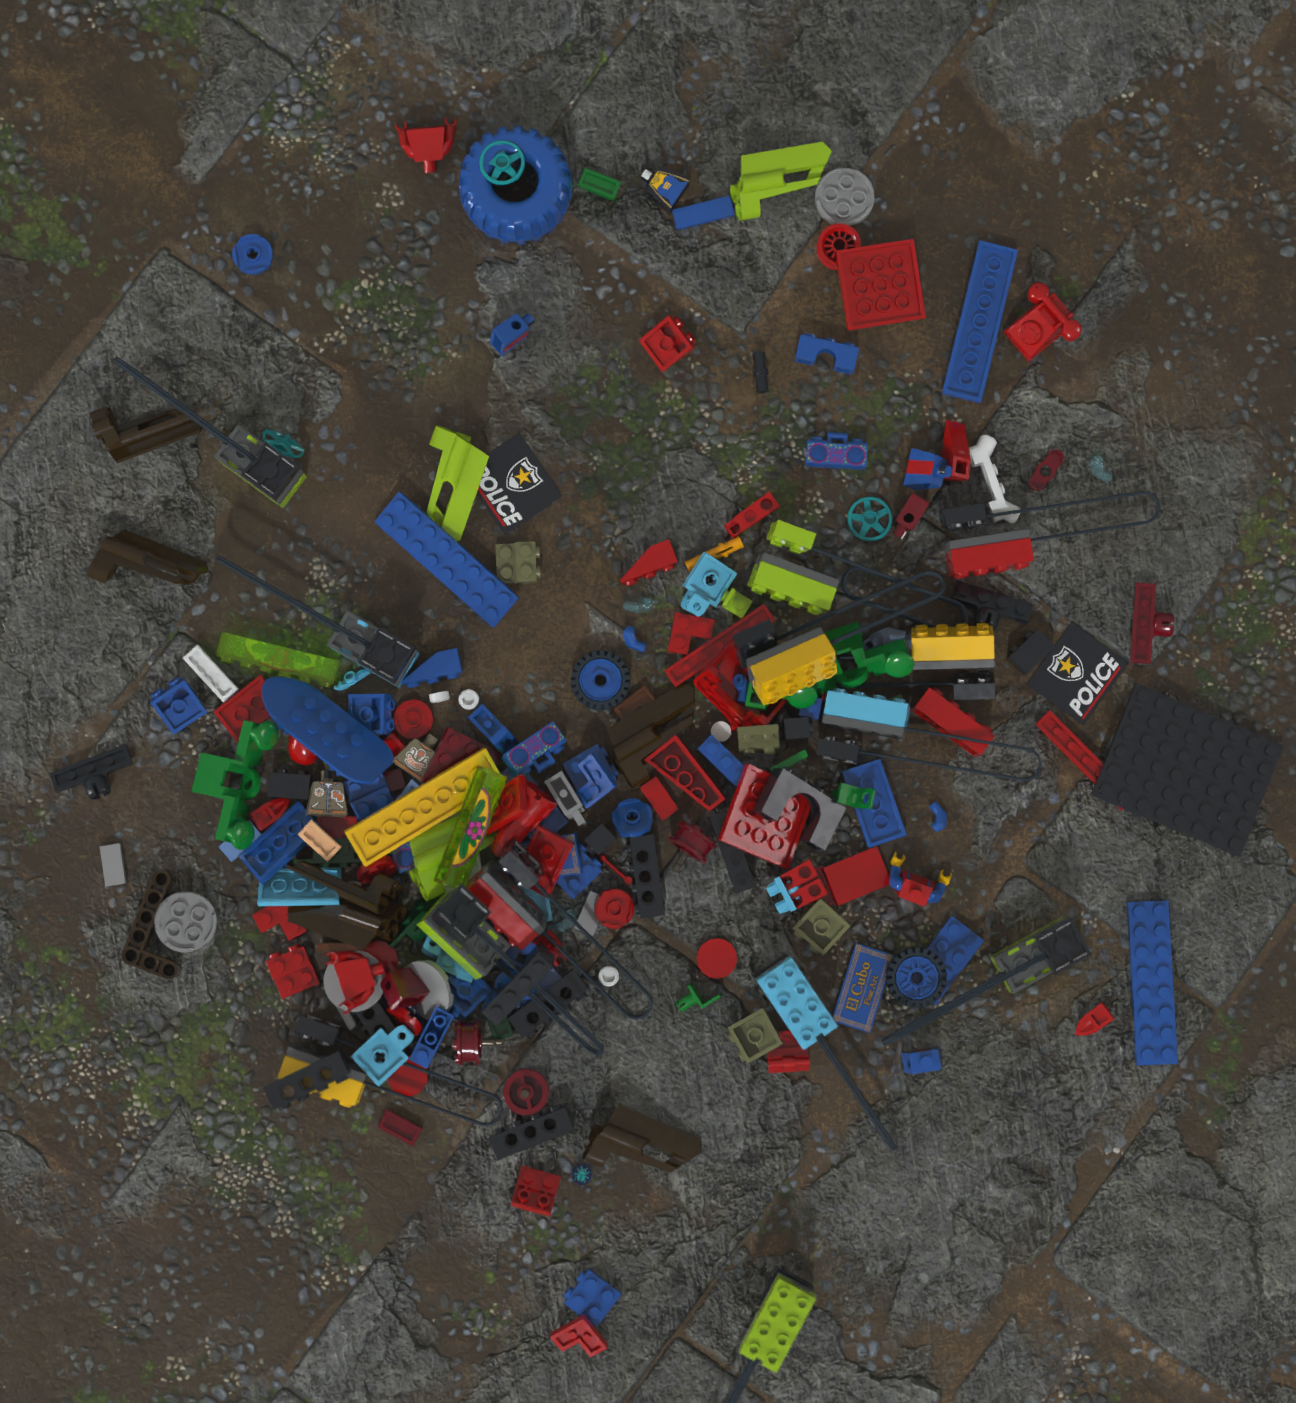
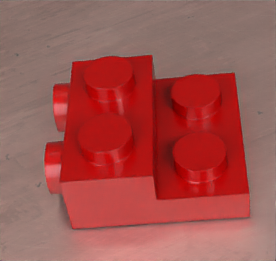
[639,315,696,372]
[266,944,320,999]

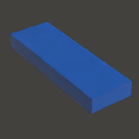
[672,196,735,231]

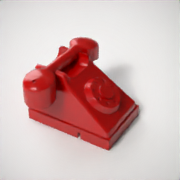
[1003,282,1082,363]

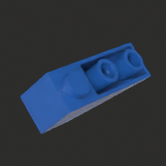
[402,648,463,688]
[409,1006,455,1069]

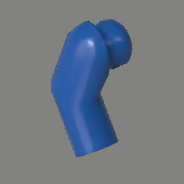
[622,626,647,653]
[733,674,749,704]
[929,800,947,832]

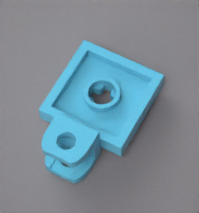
[681,552,737,617]
[421,935,473,984]
[351,1025,414,1087]

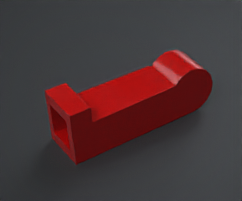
[724,491,780,539]

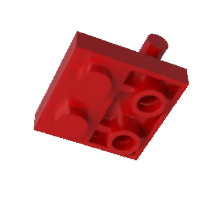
[767,1030,810,1073]
[510,1165,561,1216]

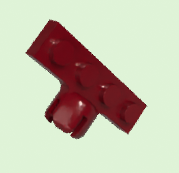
[1130,583,1174,664]

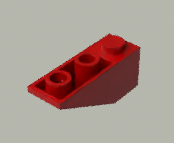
[941,420,971,483]
[620,539,678,587]

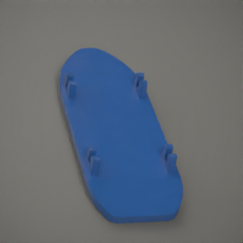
[261,677,394,784]

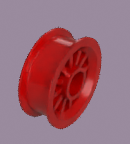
[816,223,861,270]

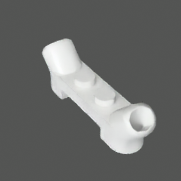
[969,435,1021,524]

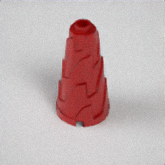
[491,780,558,857]

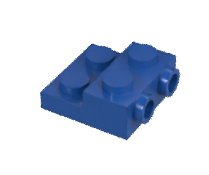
[150,677,207,735]
[348,694,395,735]
[563,744,618,791]
[342,773,396,821]
[557,842,602,899]
[447,975,493,1021]
[563,1268,622,1327]

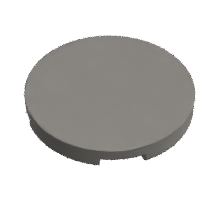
[815,168,874,226]
[154,891,217,953]
[324,950,385,1012]
[407,960,453,1019]

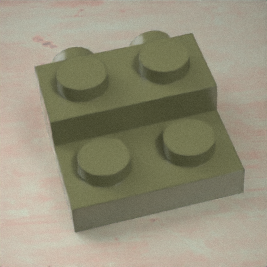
[496,541,541,585]
[737,724,780,756]
[793,898,851,955]
[727,1008,784,1064]

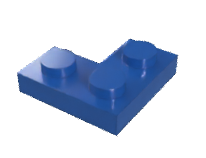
[575,752,618,809]

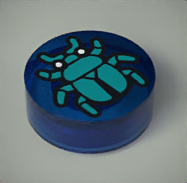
[572,1164,592,1185]

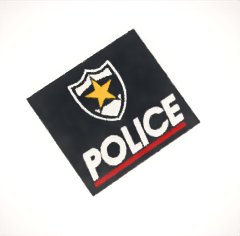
[476,433,563,535]
[1027,622,1128,726]

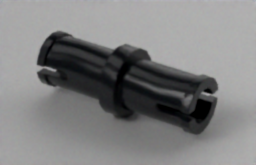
[752,352,769,394]

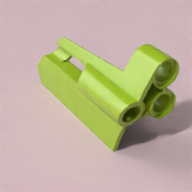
[730,142,832,221]
[427,425,489,541]
[409,808,496,901]

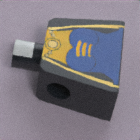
[640,166,690,215]

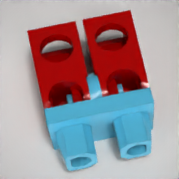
[766,859,828,914]

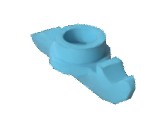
[334,669,371,691]

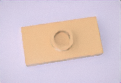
[297,819,342,862]

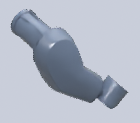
[864,627,912,650]

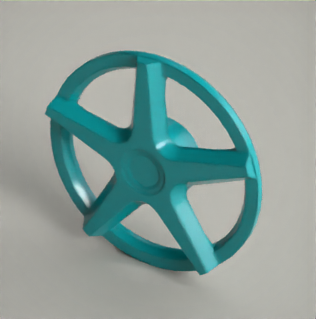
[479,140,525,185]
[262,429,305,458]
[847,497,892,541]

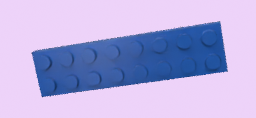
[941,240,1018,403]
[374,491,520,628]
[1126,900,1178,1065]

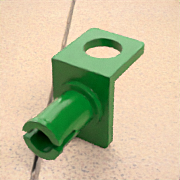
[831,783,875,809]
[675,982,723,1013]

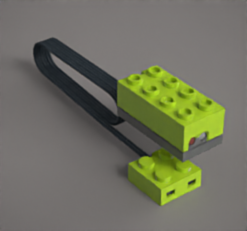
[747,520,969,628]

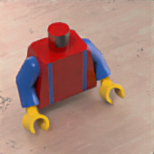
[889,852,952,907]

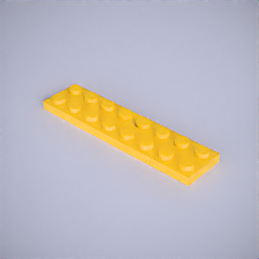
[344,747,505,867]

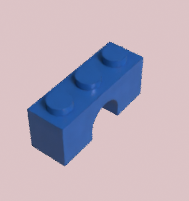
[794,333,859,375]
[697,734,744,788]

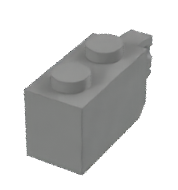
[544,771,586,826]

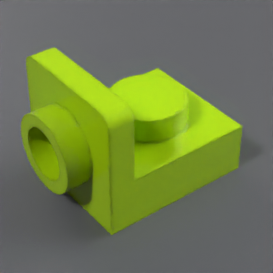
[721,588,753,619]

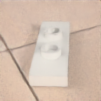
[183,644,239,702]

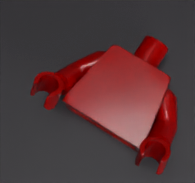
[395,118,457,173]
[323,950,385,1015]

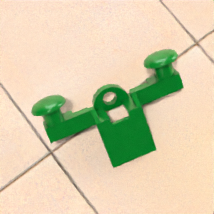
[787,621,915,709]
[191,720,279,850]

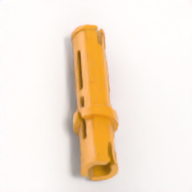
[684,536,744,573]

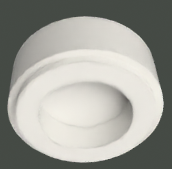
[459,689,479,710]
[429,691,450,703]
[711,721,731,742]
[599,966,619,986]

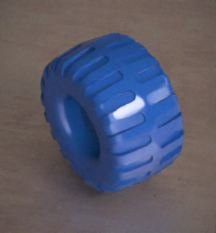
[459,125,573,245]

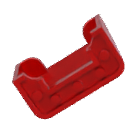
[693,640,787,727]

